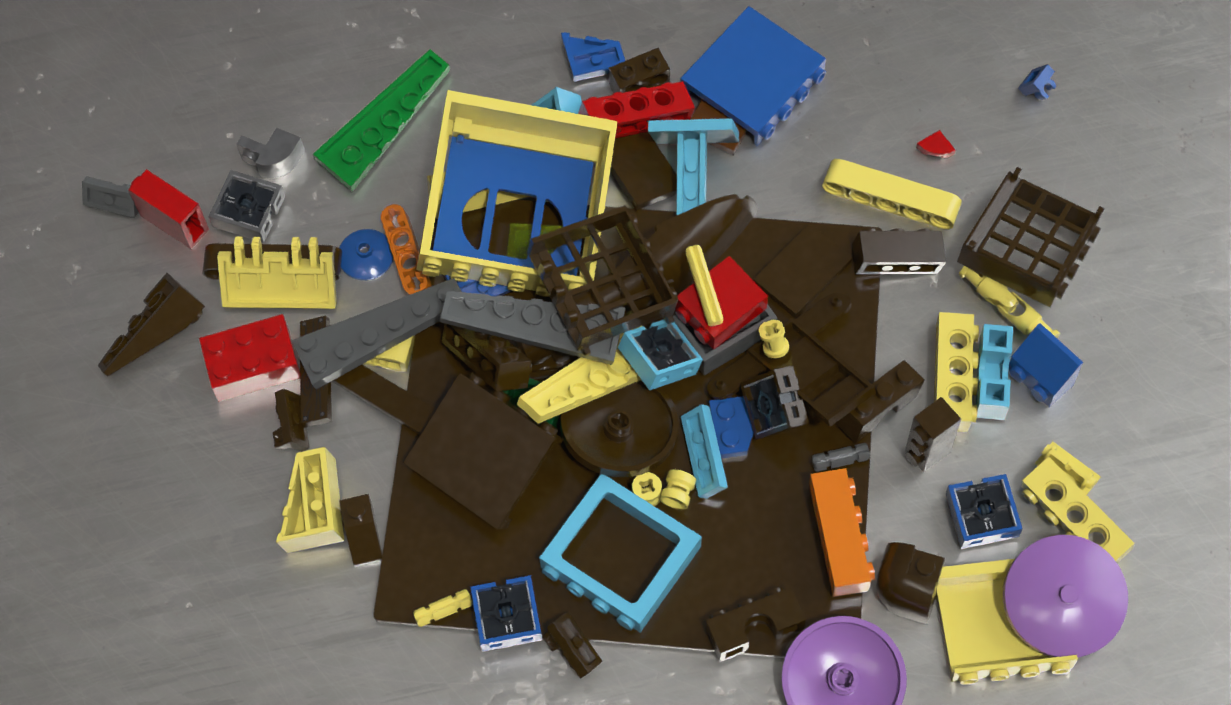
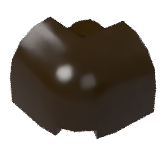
[876,542,945,625]

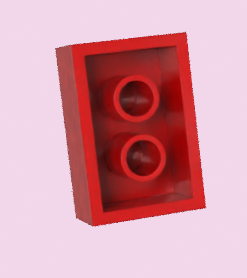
[199,314,300,402]

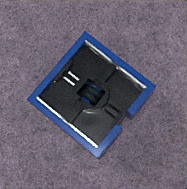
[945,474,1023,549]
[471,575,542,652]

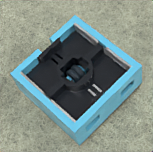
[618,319,703,390]

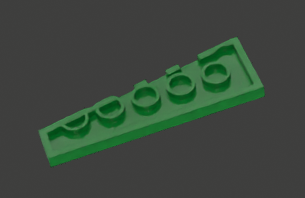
[313,49,450,191]

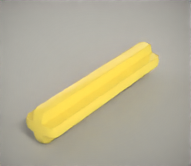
[686,245,723,327]

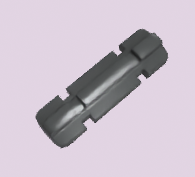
[812,443,870,472]

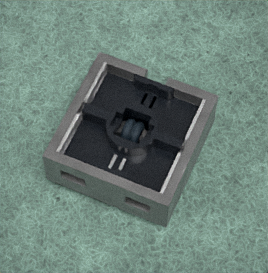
[208,170,285,243]

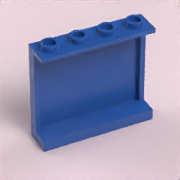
[680,6,826,146]

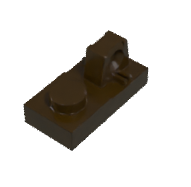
[272,388,310,452]
[542,611,602,679]

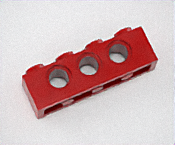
[578,81,695,138]

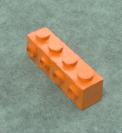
[809,468,875,597]

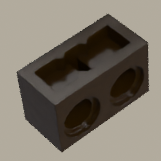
[609,48,670,93]

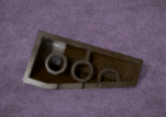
[98,273,205,376]

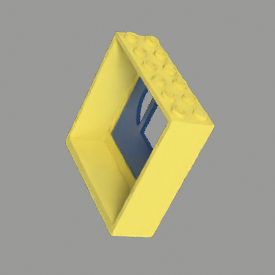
[416,90,617,297]

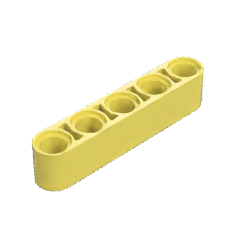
[822,159,962,229]

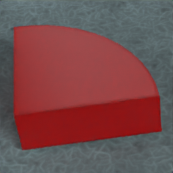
[916,130,956,158]

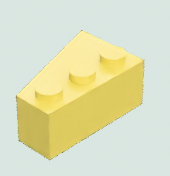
[276,447,344,553]

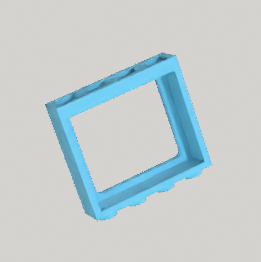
[539,474,702,633]

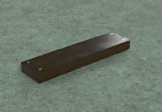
[300,315,332,428]

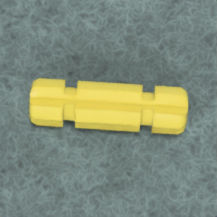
[413,590,473,627]

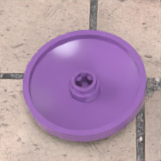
[1003,535,1128,658]
[781,616,907,705]

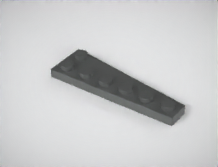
[291,278,462,389]
[439,291,625,365]

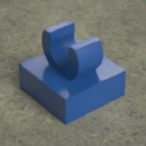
[1018,64,1057,100]

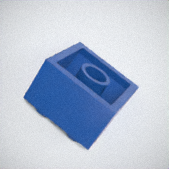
[1009,323,1083,408]

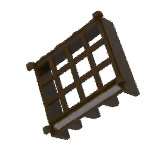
[957,167,1105,308]
[527,205,678,356]

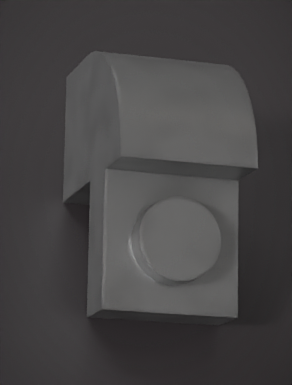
[236,128,305,178]

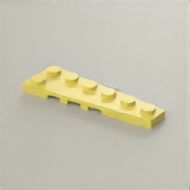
[517,326,646,424]

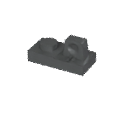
[82,176,138,218]

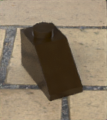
[339,494,382,567]

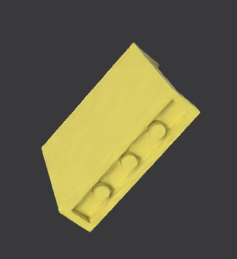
[936,559,1078,685]

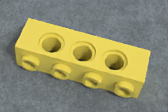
[934,312,979,432]
[1022,457,1135,563]

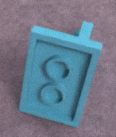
[648,119,739,215]

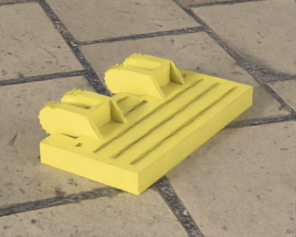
[217,236,337,309]

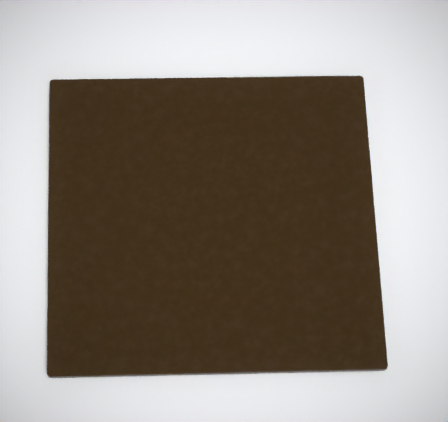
[374,200,882,658]

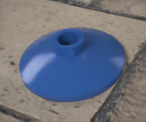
[339,229,394,281]

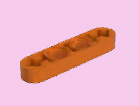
[381,204,432,295]

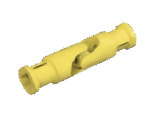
[959,266,1060,338]

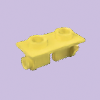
[1035,442,1101,495]

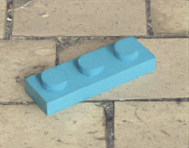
[681,404,728,499]

